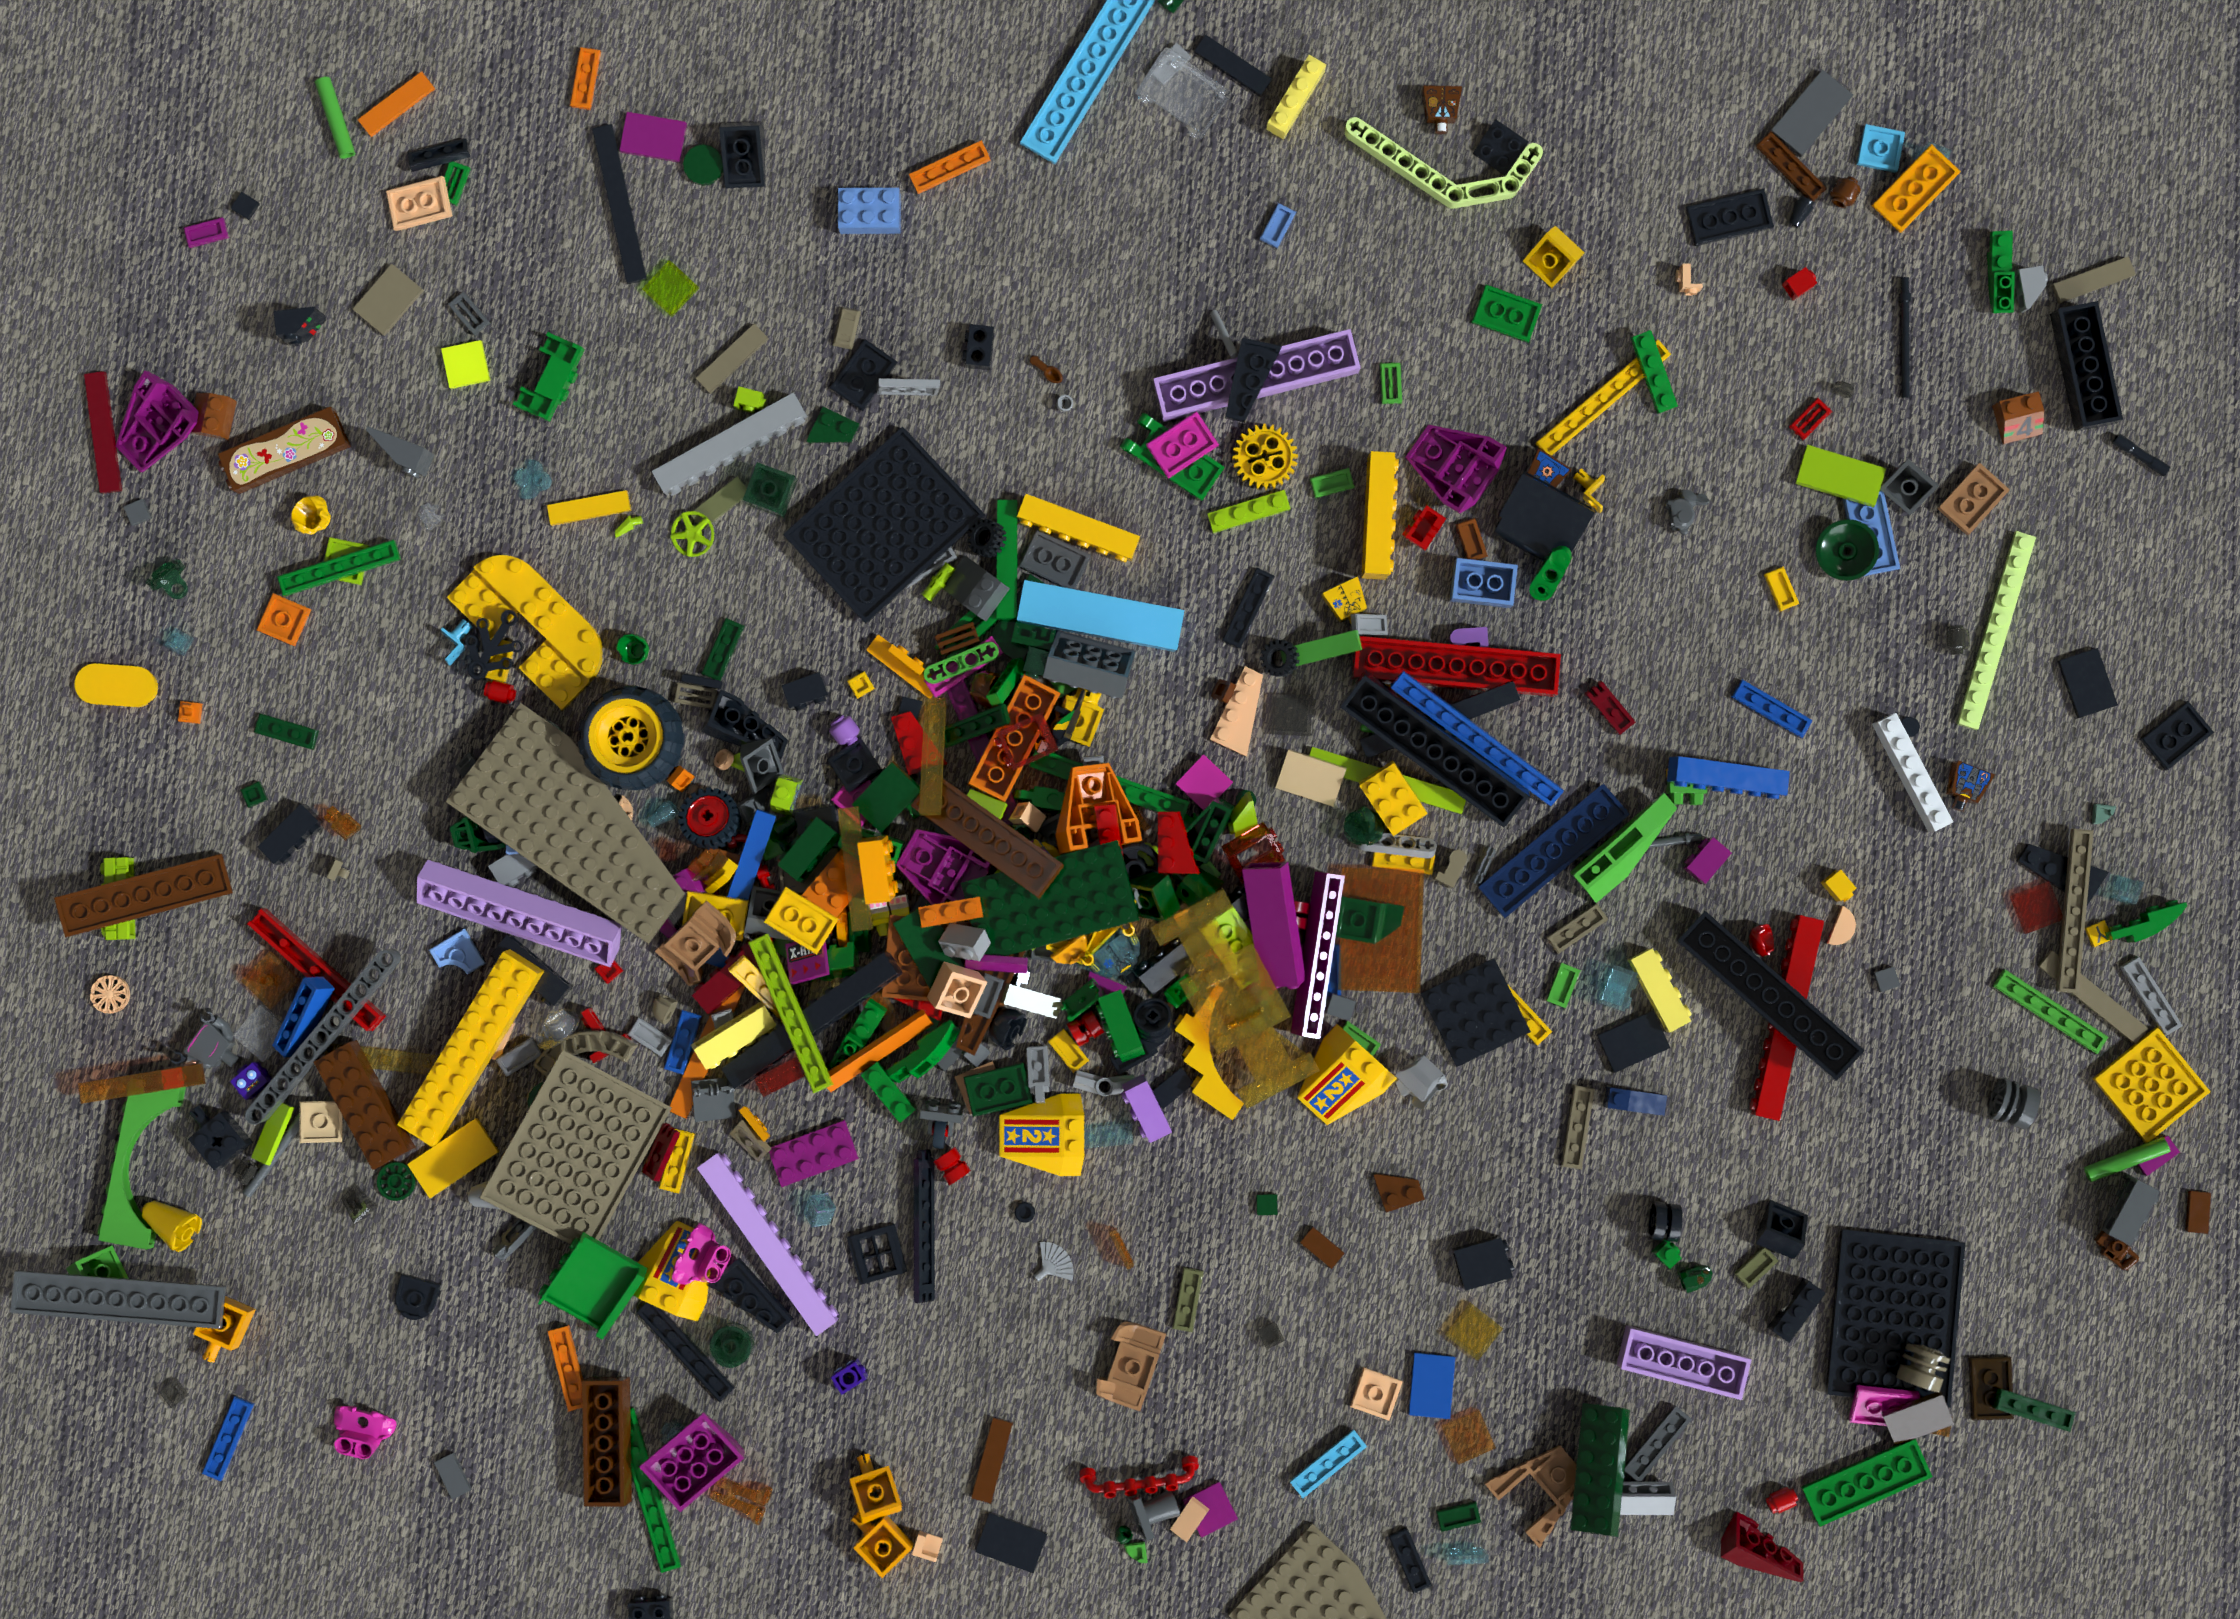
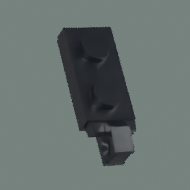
[1109,1039,1165,1075]

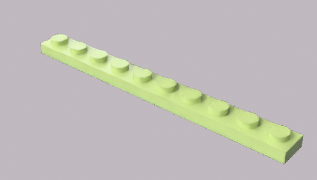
[1957,531,2036,730]

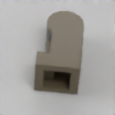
[1433,850,1467,889]

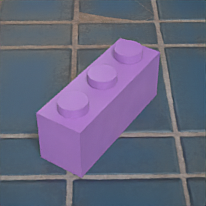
[1121,1074,1172,1143]

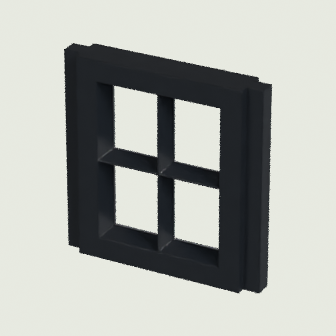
[847,1224,908,1285]

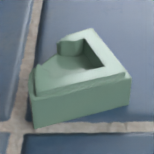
[2092,804,2116,824]

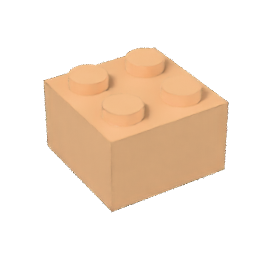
[927,962,987,1018]

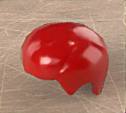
[1748,924,1774,956]

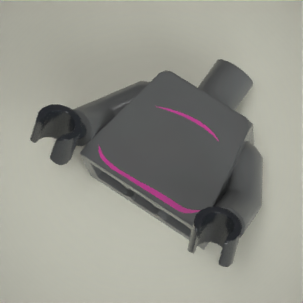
[170,1008,239,1069]

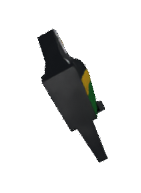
[1034,690,1086,756]

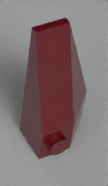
[1720,1512,1804,1582]

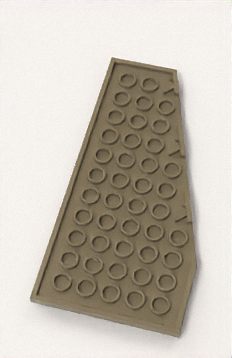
[446,703,685,944]
[1228,1523,1387,1619]

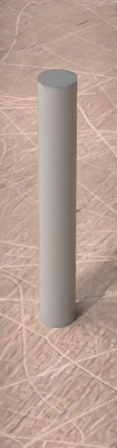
[1210,310,1238,359]

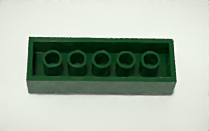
[1570,1403,1630,1537]

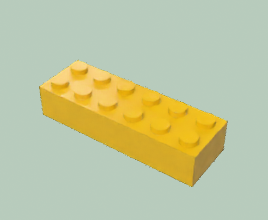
[1361,451,1399,580]

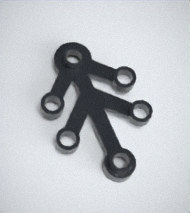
[465,610,524,680]

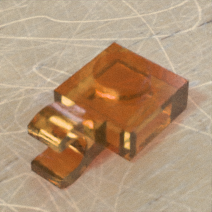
[324,806,362,841]

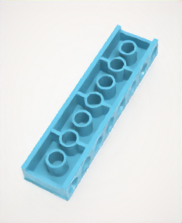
[1017,580,1185,652]

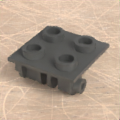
[691,1077,736,1122]

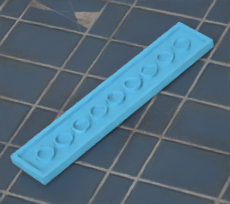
[1020,0,1155,164]

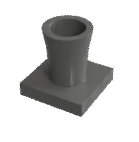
[1126,1490,1180,1541]

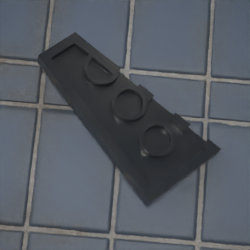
[708,1257,794,1334]

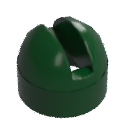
[1115,1525,1133,1544]

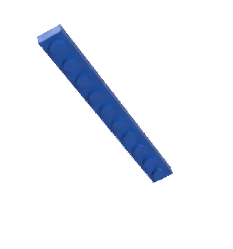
[1390,670,1564,806]

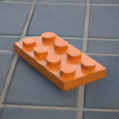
[801,849,863,917]

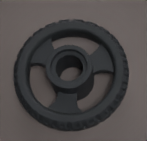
[1122,842,1158,879]

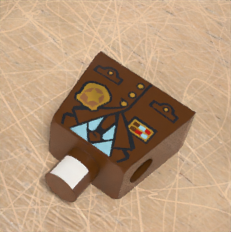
[1421,86,1462,134]

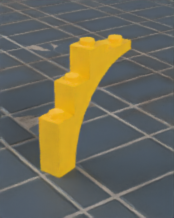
[1174,984,1244,1120]

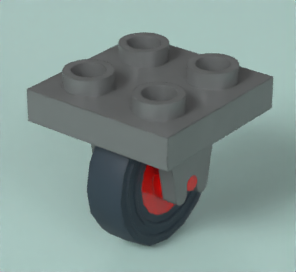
[920,1099,965,1149]

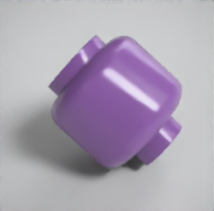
[829,715,860,746]

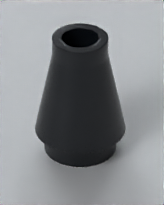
[1789,196,1814,228]

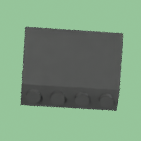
[1043,630,1136,699]

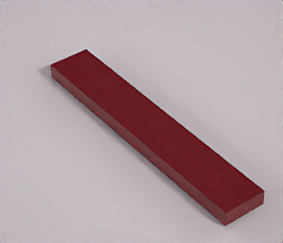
[84,371,122,494]

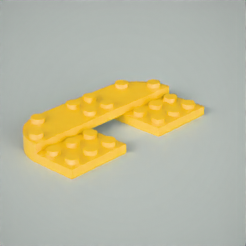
[447,555,603,710]

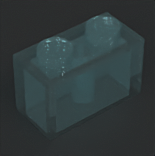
[1598,965,1639,1012]

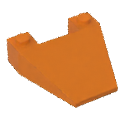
[1055,763,1142,855]

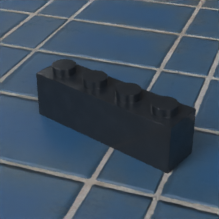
[491,935,573,1006]

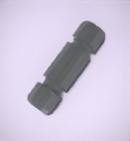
[1471,846,1496,885]

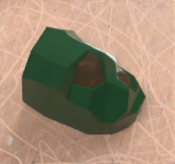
[1678,1265,1713,1293]

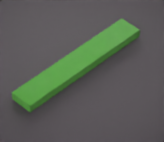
[1993,969,2108,1054]

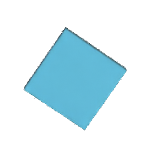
[1856,124,1905,173]

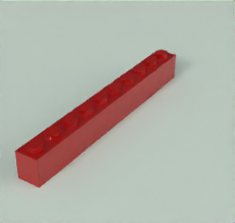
[1750,915,1824,1121]

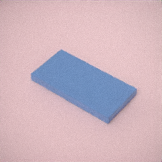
[1842,490,1900,576]

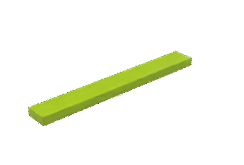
[1309,747,1466,815]
[748,934,834,1093]

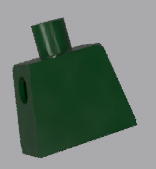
[1172,867,1224,915]

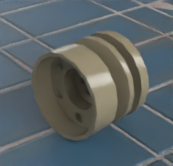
[1896,1343,1950,1393]

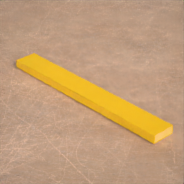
[1535,339,1671,456]

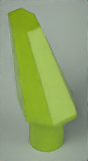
[615,515,643,538]

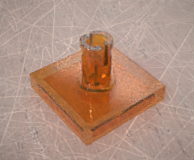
[241,951,300,1009]

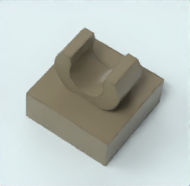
[326,857,350,881]

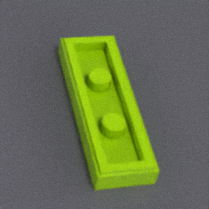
[251,1103,294,1165]

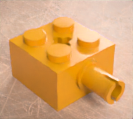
[193,1296,256,1362]
[849,1454,902,1524]
[851,1512,914,1578]

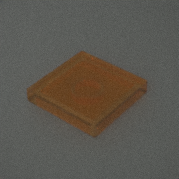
[1441,1409,1496,1465]

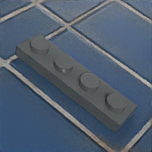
[1624,1405,1692,1482]

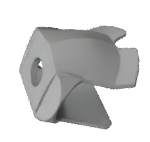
[1396,1054,1448,1109]

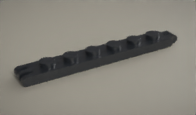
[913,1149,935,1303]

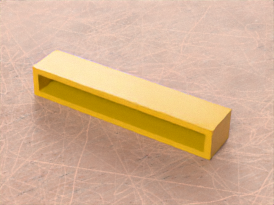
[1017,494,1140,563]

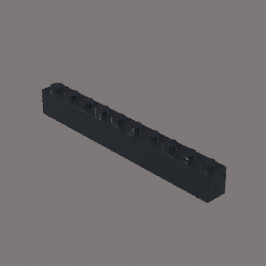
[722,952,903,1089]

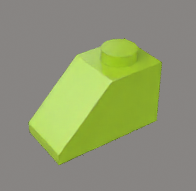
[1228,792,1260,842]

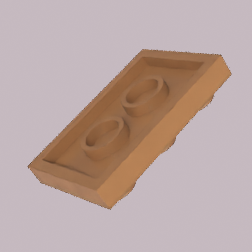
[1937,463,2010,535]

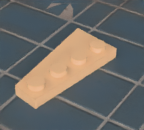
[1210,666,1263,757]

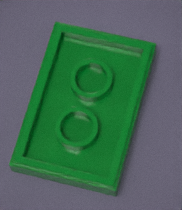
[1472,284,1543,343]

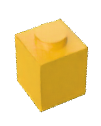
[1821,869,1857,902]

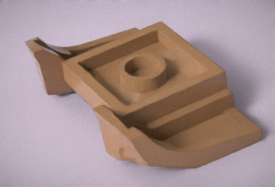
[655,901,736,986]
[1096,1322,1166,1411]

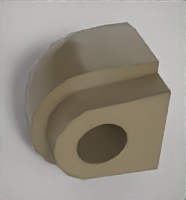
[652,994,678,1025]

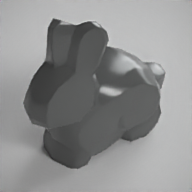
[1665,490,1709,535]

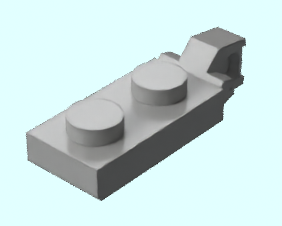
[1027,1045,1050,1104]

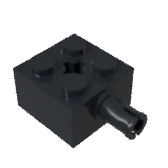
[188,1105,253,1171]

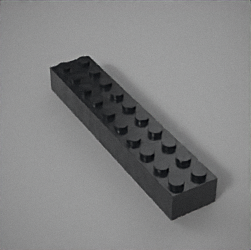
[1340,670,1530,828]
[1677,911,1865,1081]

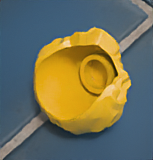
[291,495,331,535]

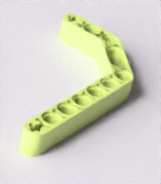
[1344,117,1543,208]

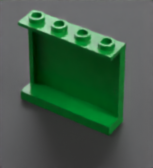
[538,1232,648,1340]

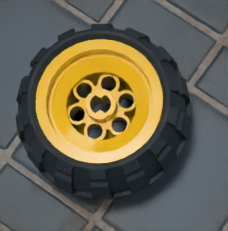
[578,685,685,791]

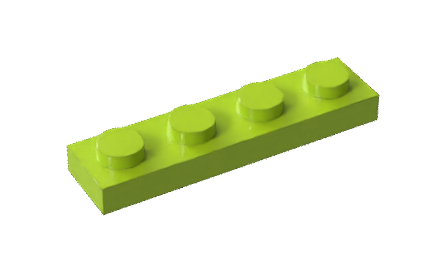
[1207,490,1291,534]

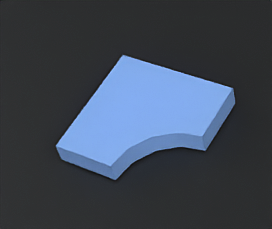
[429,929,486,974]

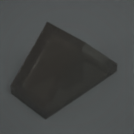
[341,1184,378,1224]

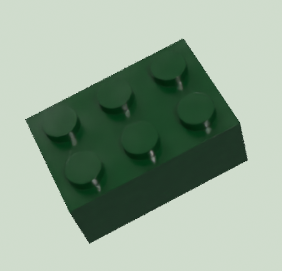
[778,817,840,883]

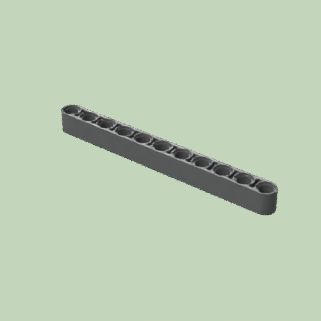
[245,949,401,1125]

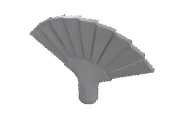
[1034,1242,1073,1281]

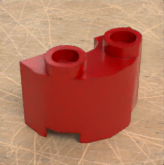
[1402,505,1447,551]

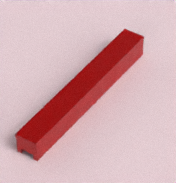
[247,908,386,1031]

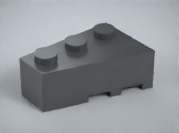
[2102,1173,2160,1246]

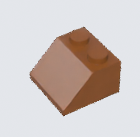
[190,393,237,440]

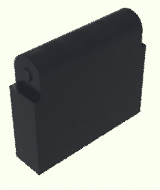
[1493,470,1595,561]

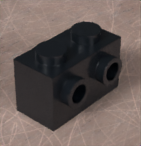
[628,1593,674,1619]

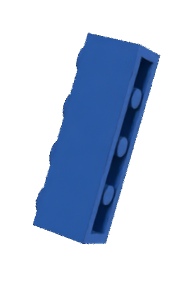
[272,977,335,1057]

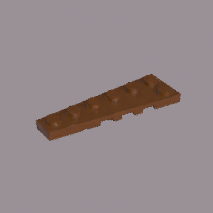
[956,951,1025,1056]

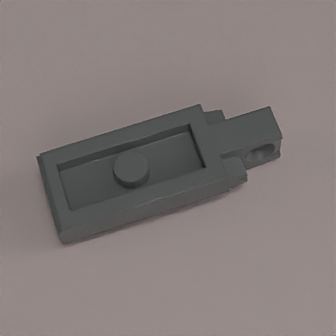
[492,1219,537,1261]

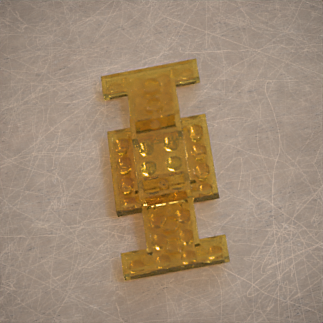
[1150,889,1320,1109]

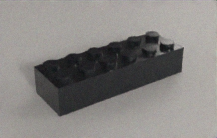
[2050,301,2123,432]

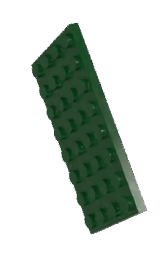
[961,840,1139,956]

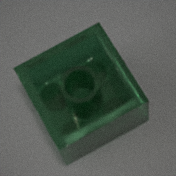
[743,462,798,518]

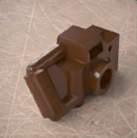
[2094,1231,2139,1270]

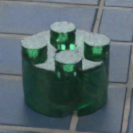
[710,1323,755,1368]

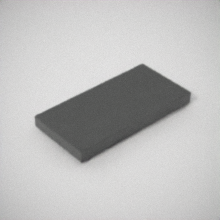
[1771,70,1853,157]

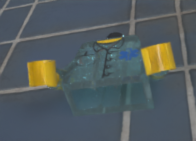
[1079,923,1141,984]

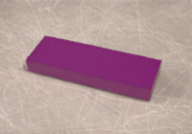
[965,955,1028,973]

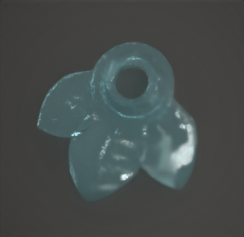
[513,460,552,500]

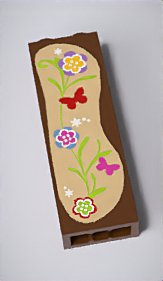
[218,406,351,494]

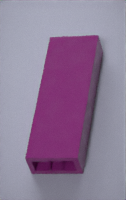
[1242,862,1306,989]

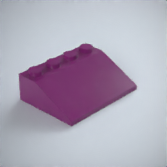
[639,1412,745,1512]

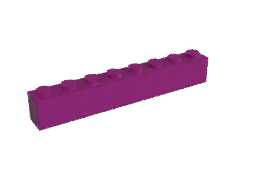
[1290,871,1345,1038]

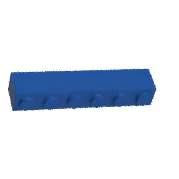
[1667,756,1790,799]

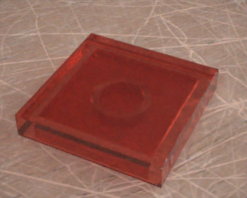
[2009,881,2063,934]

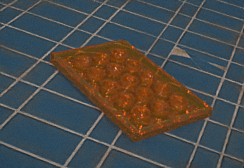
[1338,867,1424,993]

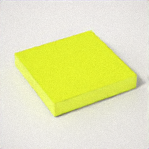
[441,340,490,389]

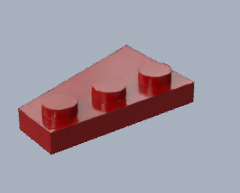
[891,711,948,776]
[1158,811,1200,874]

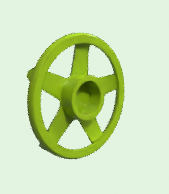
[670,511,714,557]

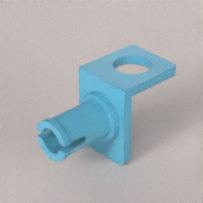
[440,619,473,666]

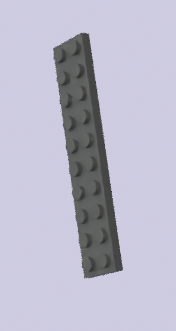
[10,1270,226,1329]

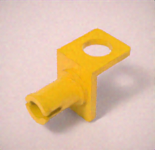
[1573,469,1605,514]

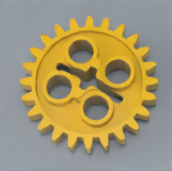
[1232,424,1298,490]

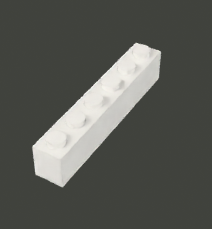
[1872,713,1953,832]

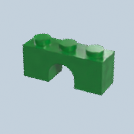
[861,1061,917,1123]

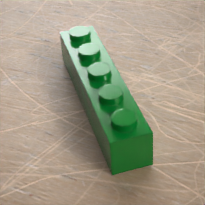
[986,657,1027,706]

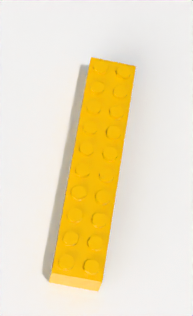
[397,949,544,1147]

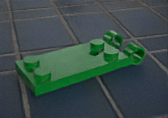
[1120,413,1225,501]

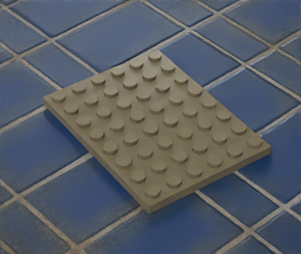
[479,1050,672,1244]

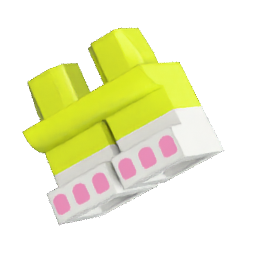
[869,895,910,937]

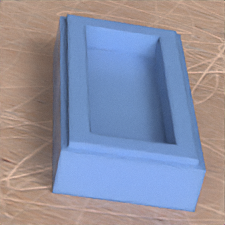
[1260,203,1296,249]

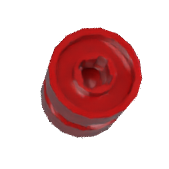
[1067,1010,1104,1047]
[933,1147,971,1186]

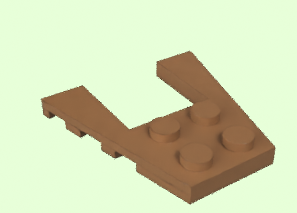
[1484,1445,1577,1548]

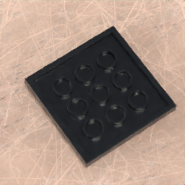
[1420,958,1531,1067]

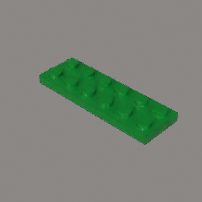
[1801,1439,1933,1527]

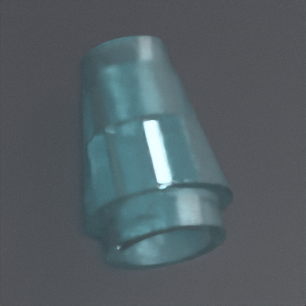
[647,800,679,828]

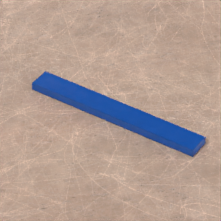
[705,809,776,968]

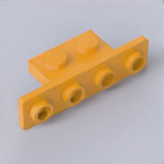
[867,635,934,699]

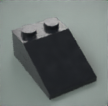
[719,121,766,188]

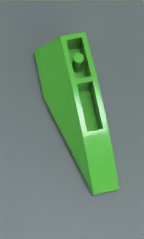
[1570,792,1677,903]

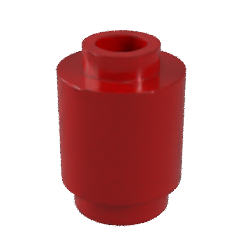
[484,680,516,704]
[1765,1486,1798,1514]

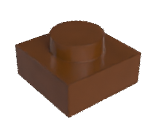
[1211,679,1237,704]

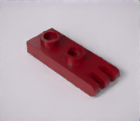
[1585,680,1636,735]
[642,1122,680,1182]

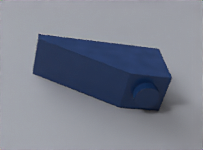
[1603,1086,1667,1116]

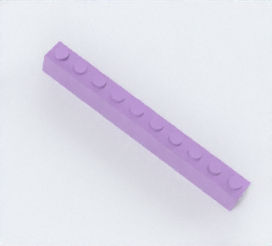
[697,1152,839,1336]

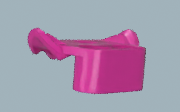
[672,1223,731,1285]
[334,1406,397,1459]

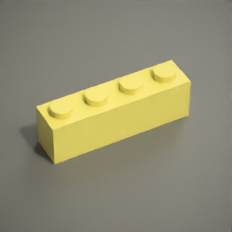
[1266,55,1326,140]
[1628,948,1691,1033]
[691,1001,776,1070]

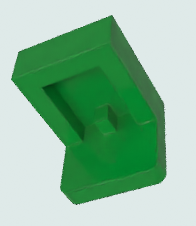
[1164,973,1200,1008]

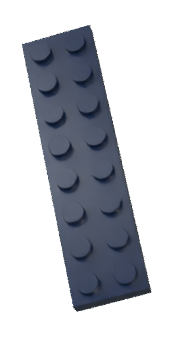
[1478,783,1630,919]

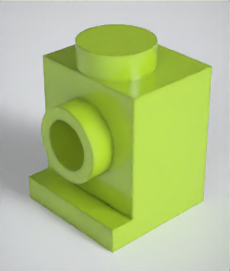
[733,386,766,413]

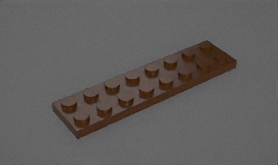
[911,773,1064,899]
[54,854,233,938]

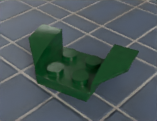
[1336,896,1404,944]

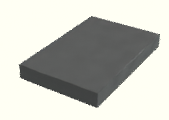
[1019,530,1091,589]

